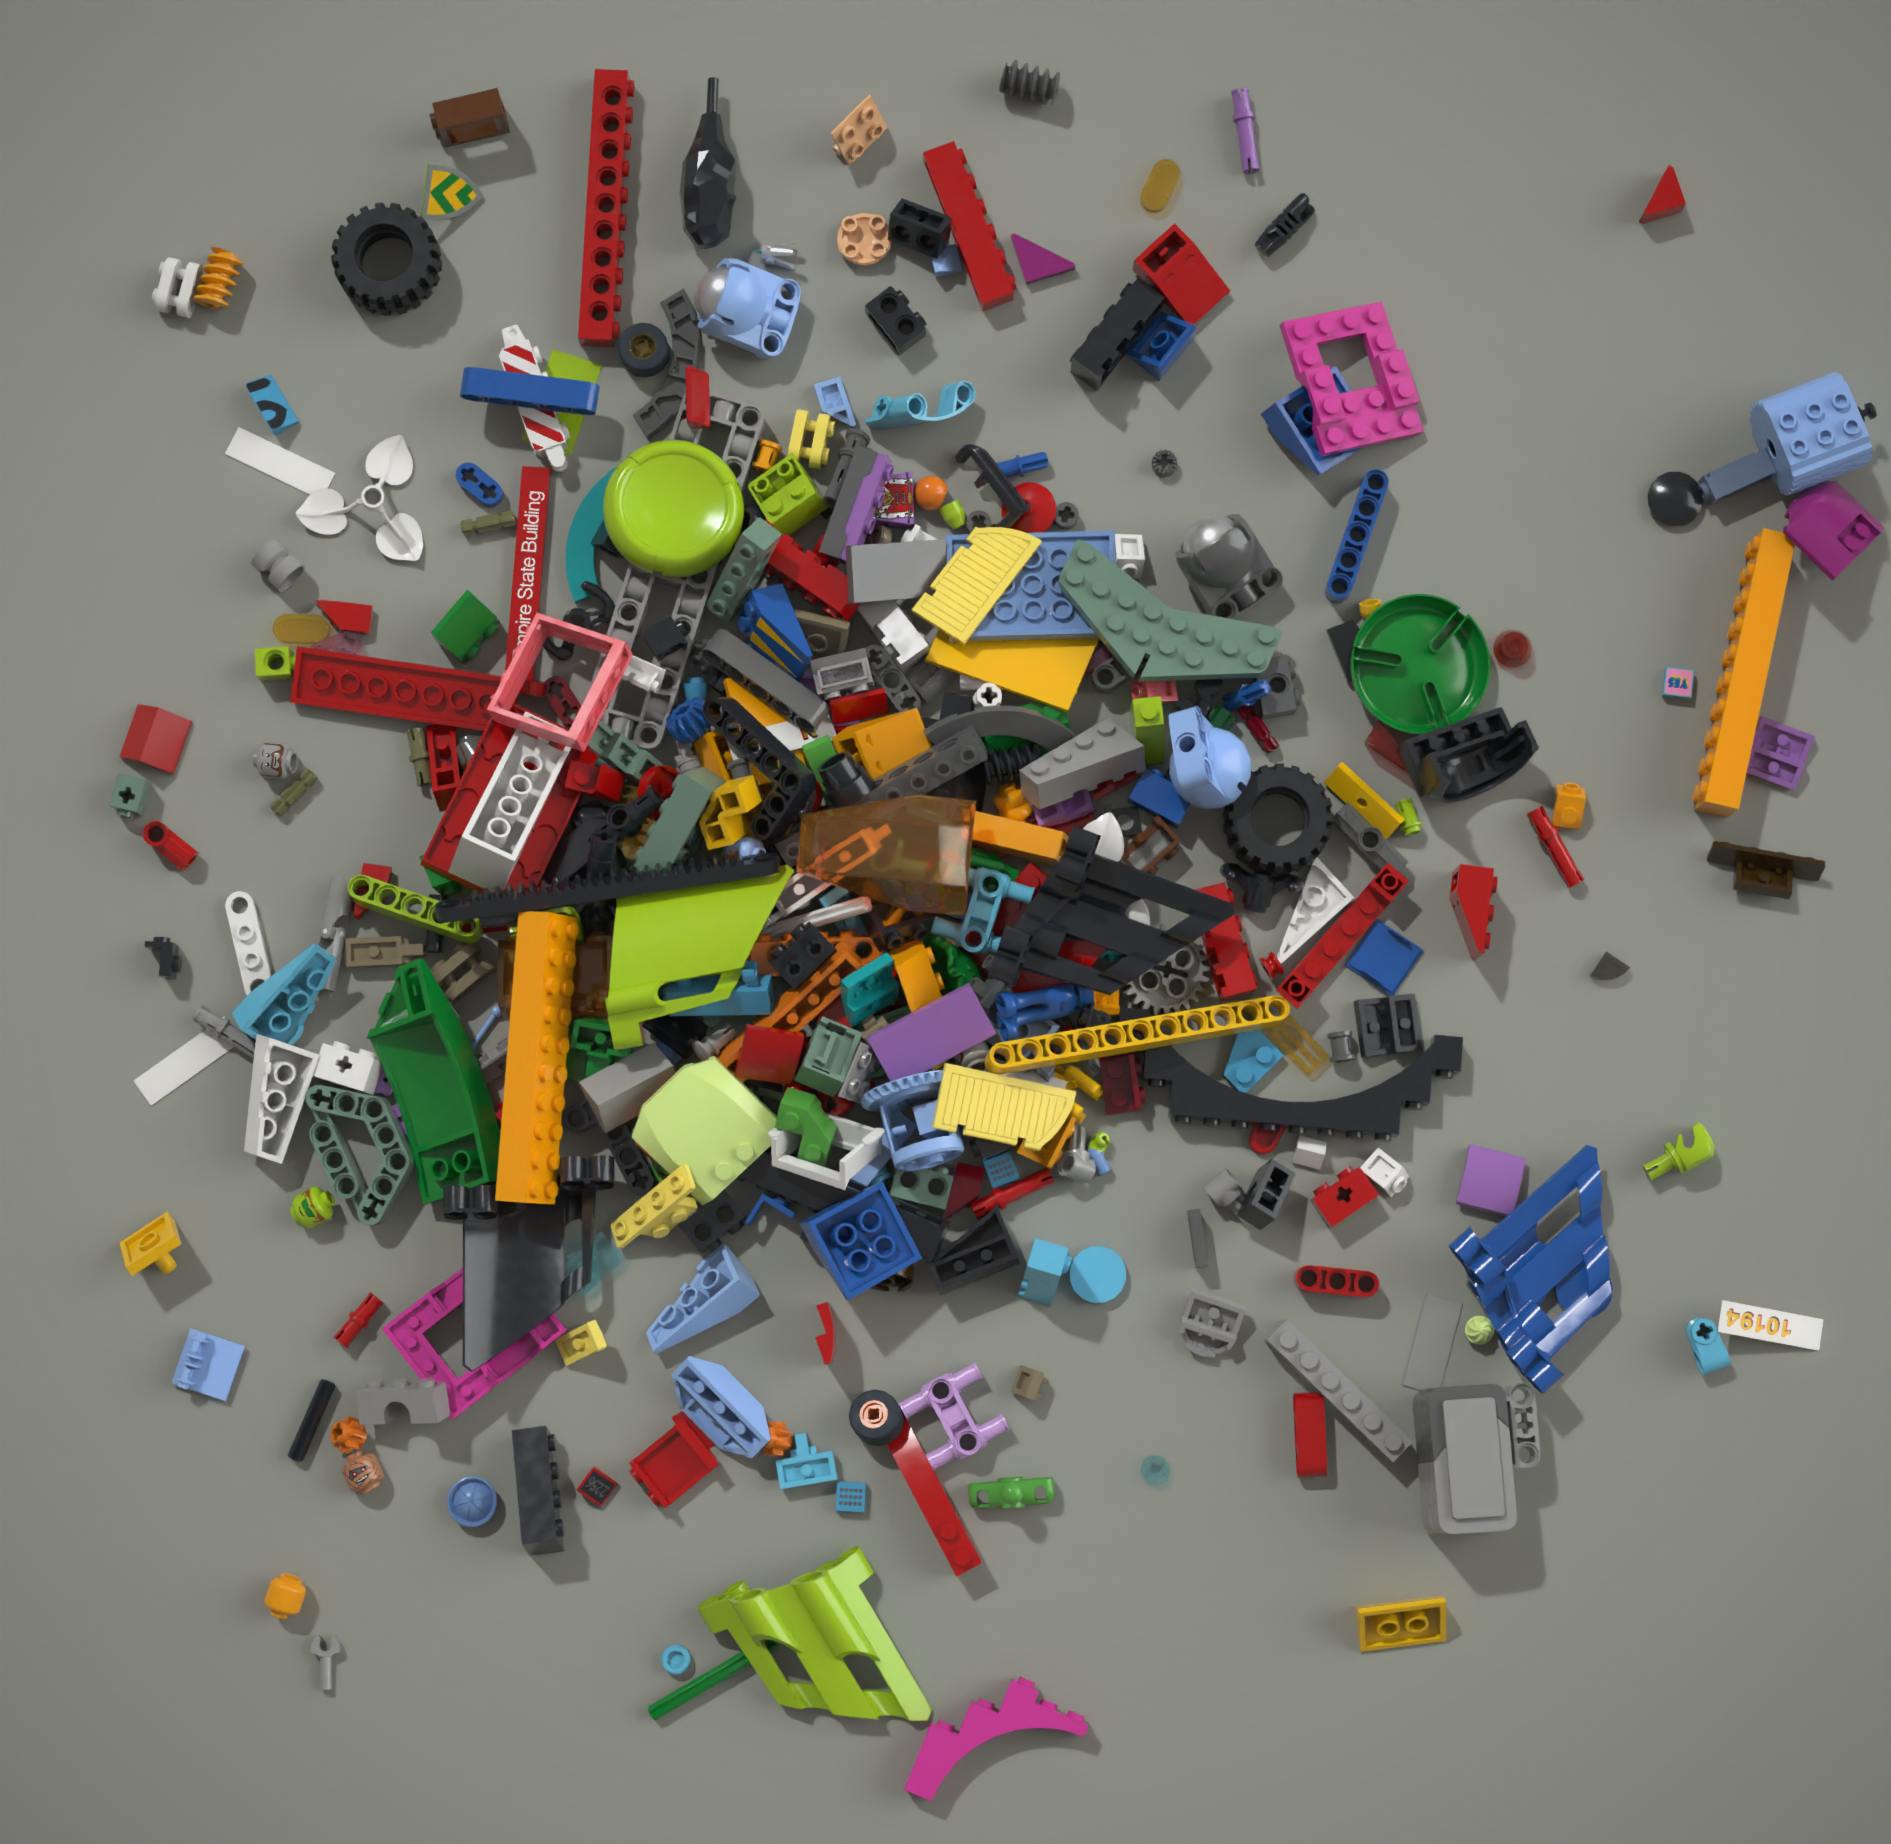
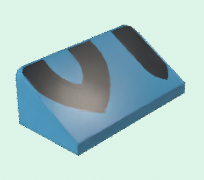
[245,375,299,436]

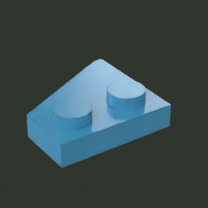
[1223,1016,1284,1093]

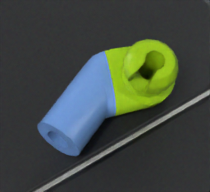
[1087,1132,1112,1176]

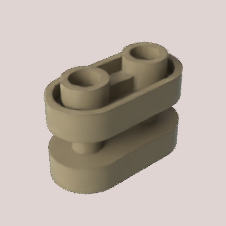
[430,942,495,1004]

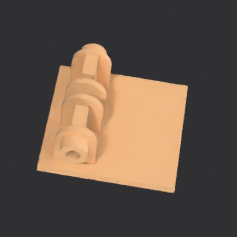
[831,94,888,166]

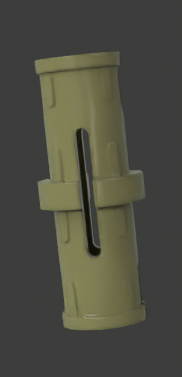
[406,727,432,787]

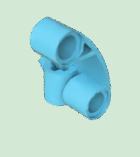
[865,381,975,429]

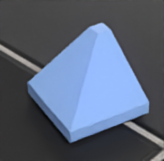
[930,244,962,278]

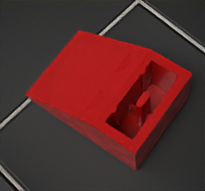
[1133,223,1230,325]
[1449,864,1498,960]

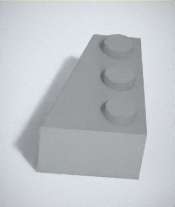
[855,600,930,674]

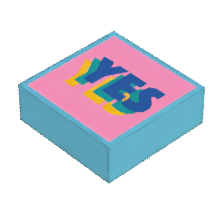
[1662,667,1694,699]

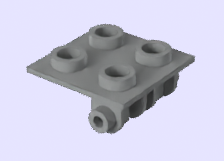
[838,1042,880,1104]

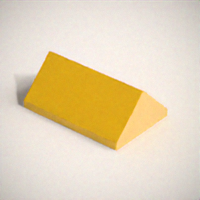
[1353,1595,1446,1652]

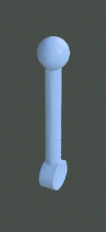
[471,1006,502,1054]

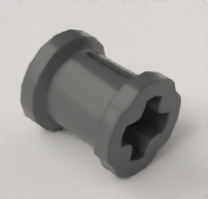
[1327,1031,1356,1063]

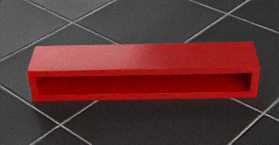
[923,141,1017,312]

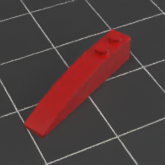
[887,1407,982,1577]

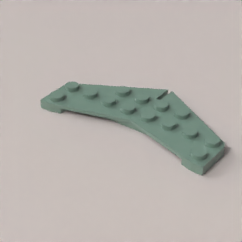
[1058,539,1283,682]

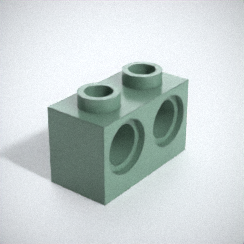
[890,1166,954,1211]

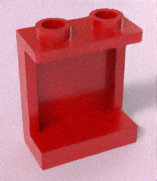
[629,1418,720,1508]

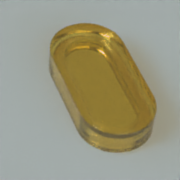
[1140,159,1180,213]
[273,614,330,644]

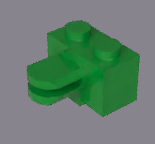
[570,1015,633,1078]

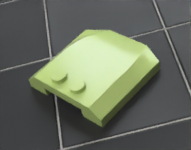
[632,1056,777,1206]

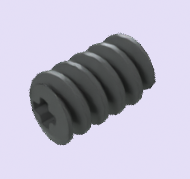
[999,60,1060,105]

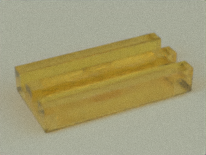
[1269,1015,1329,1076]

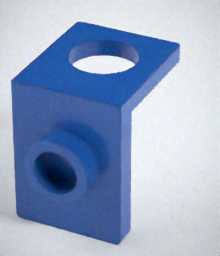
[745,1194,797,1226]

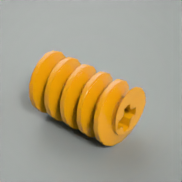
[193,247,244,310]

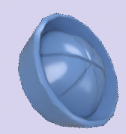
[447,1476,497,1527]

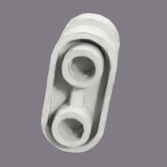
[151,257,203,318]

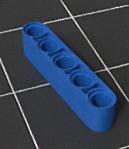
[460,367,600,415]
[1325,469,1389,604]

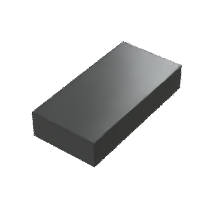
[1187,1209,1208,1268]

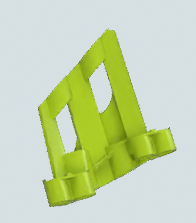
[697,1546,932,1721]

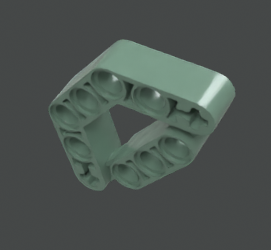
[306,1085,415,1225]

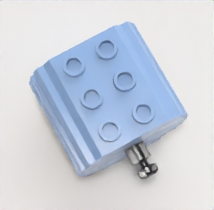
[1750,372,1877,495]

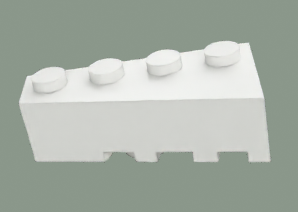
[244,1034,320,1164]

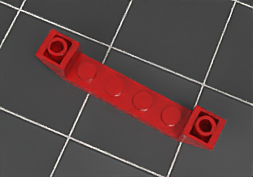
[1275,862,1409,1009]

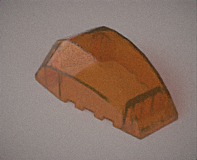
[796,795,976,916]

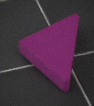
[1011,233,1075,285]

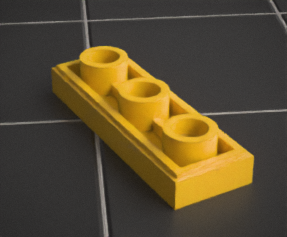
[1323,762,1405,839]

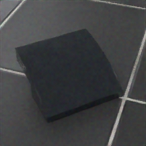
[1354,994,1422,1058]

